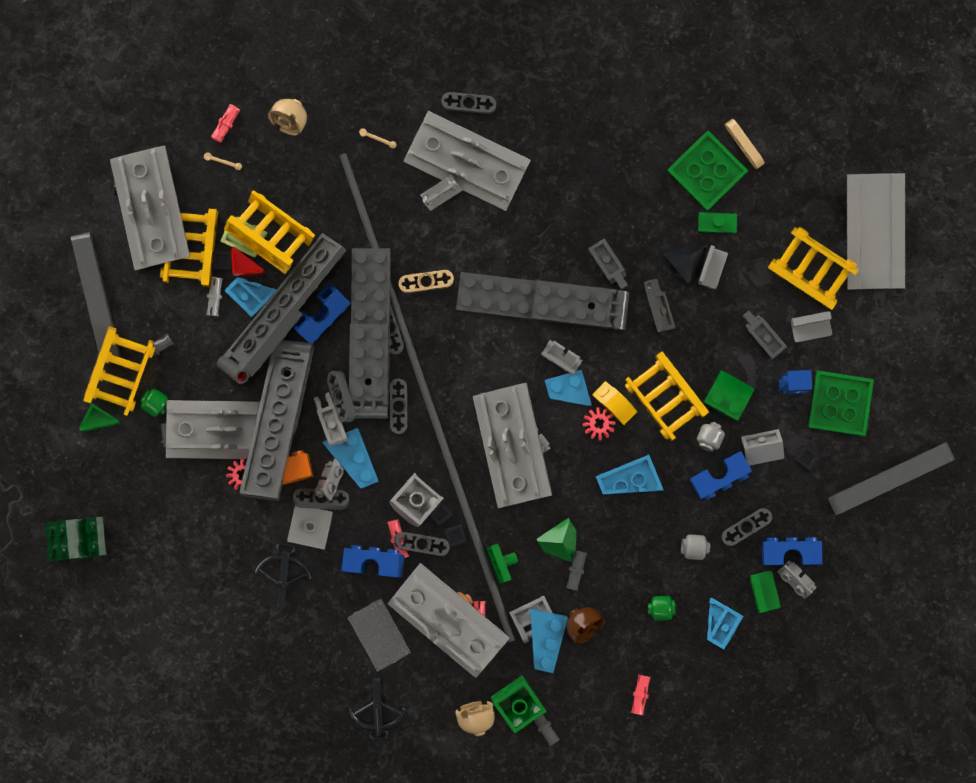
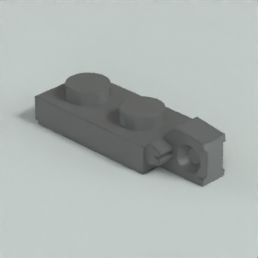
[588,239,628,290]
[644,279,675,332]
[742,311,787,359]

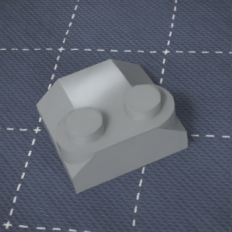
[389,473,443,527]

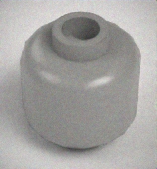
[697,422,725,452]
[681,534,710,560]

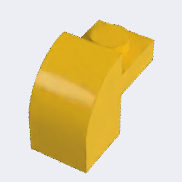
[592,381,637,425]

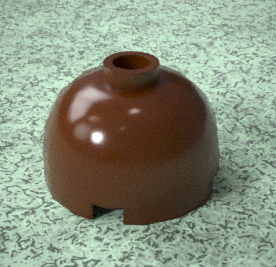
[566,607,605,644]

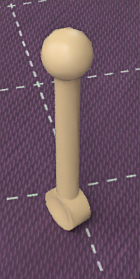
[359,129,397,149]
[204,153,242,170]

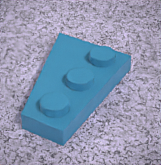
[322,428,379,489]
[596,455,663,495]
[530,608,568,673]

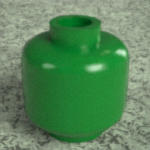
[139,388,168,417]
[648,595,676,621]

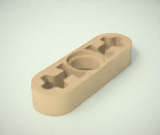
[725,119,765,169]
[399,270,454,293]

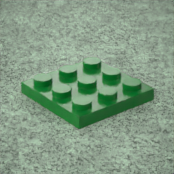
[667,131,748,211]
[808,371,874,437]

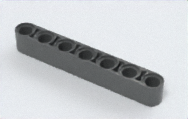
[71,232,121,358]
[828,442,955,515]

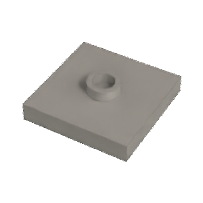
[287,505,333,550]

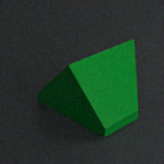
[79,403,120,432]
[536,518,577,563]

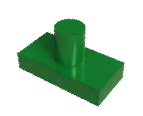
[698,212,737,234]
[486,544,518,584]

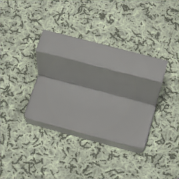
[698,245,728,290]
[790,311,832,343]
[741,429,784,466]

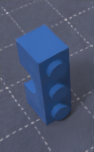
[293,283,351,344]
[779,370,812,395]
[689,451,752,500]
[762,537,822,565]
[341,545,405,578]

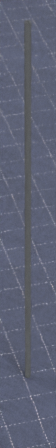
[339,153,515,643]

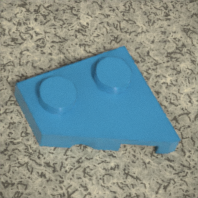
[224,277,276,318]
[545,370,592,406]
[707,598,744,650]

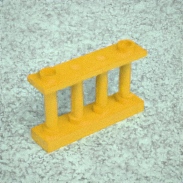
[224,190,315,274]
[160,209,218,287]
[768,227,859,310]
[83,326,155,416]
[625,352,709,441]

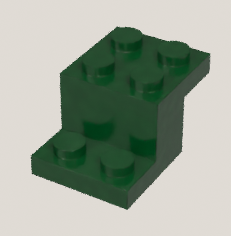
[45,517,106,562]

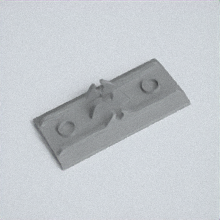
[403,111,531,211]
[110,146,190,271]
[847,173,905,290]
[473,383,552,508]
[166,400,260,459]
[388,563,510,678]

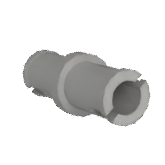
[206,277,223,316]

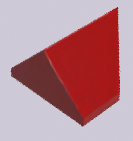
[231,247,265,278]

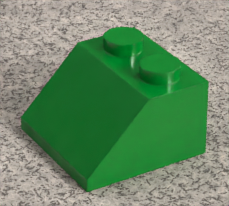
[703,370,754,422]
[491,675,547,733]

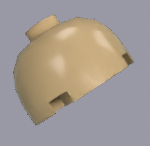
[268,99,307,136]
[456,701,495,736]

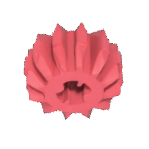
[583,407,616,440]
[226,459,245,490]

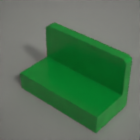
[749,571,781,613]

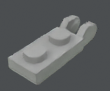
[314,392,348,447]

